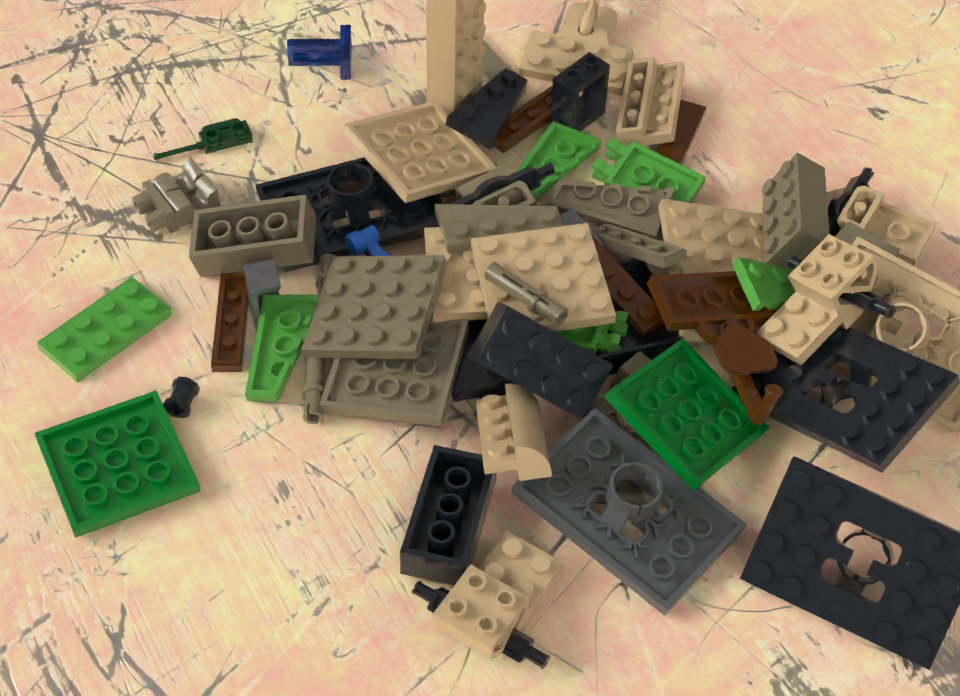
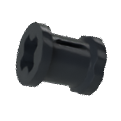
[163,376,200,418]

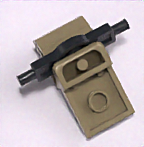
[435,162,555,226]

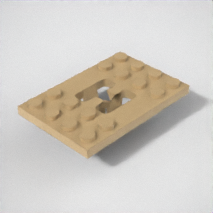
[835,236,960,433]

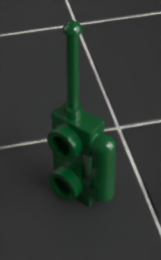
[153,118,253,161]

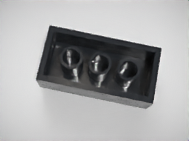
[468,301,613,420]
[400,445,497,585]

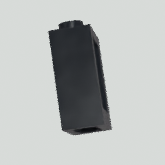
[550,52,610,132]

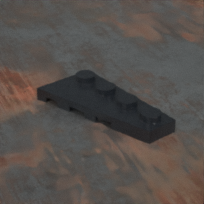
[446,68,528,150]

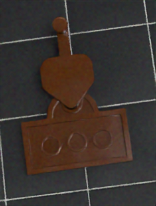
[647,271,783,425]

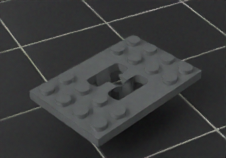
[511,407,747,616]

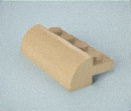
[615,57,685,150]
[475,384,552,481]

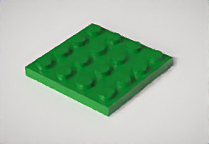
[604,338,770,492]
[34,391,200,538]

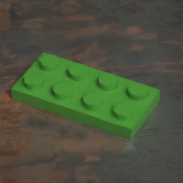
[37,277,172,383]

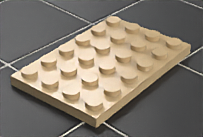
[658,199,781,342]

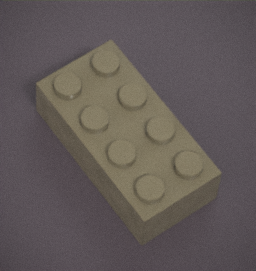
[762,152,829,270]
[189,195,316,277]

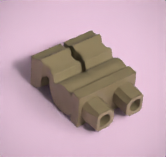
[132,157,221,233]

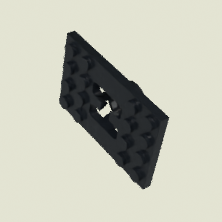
[255,157,444,273]
[732,326,960,473]
[740,456,960,670]

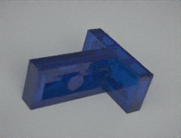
[287,25,352,80]

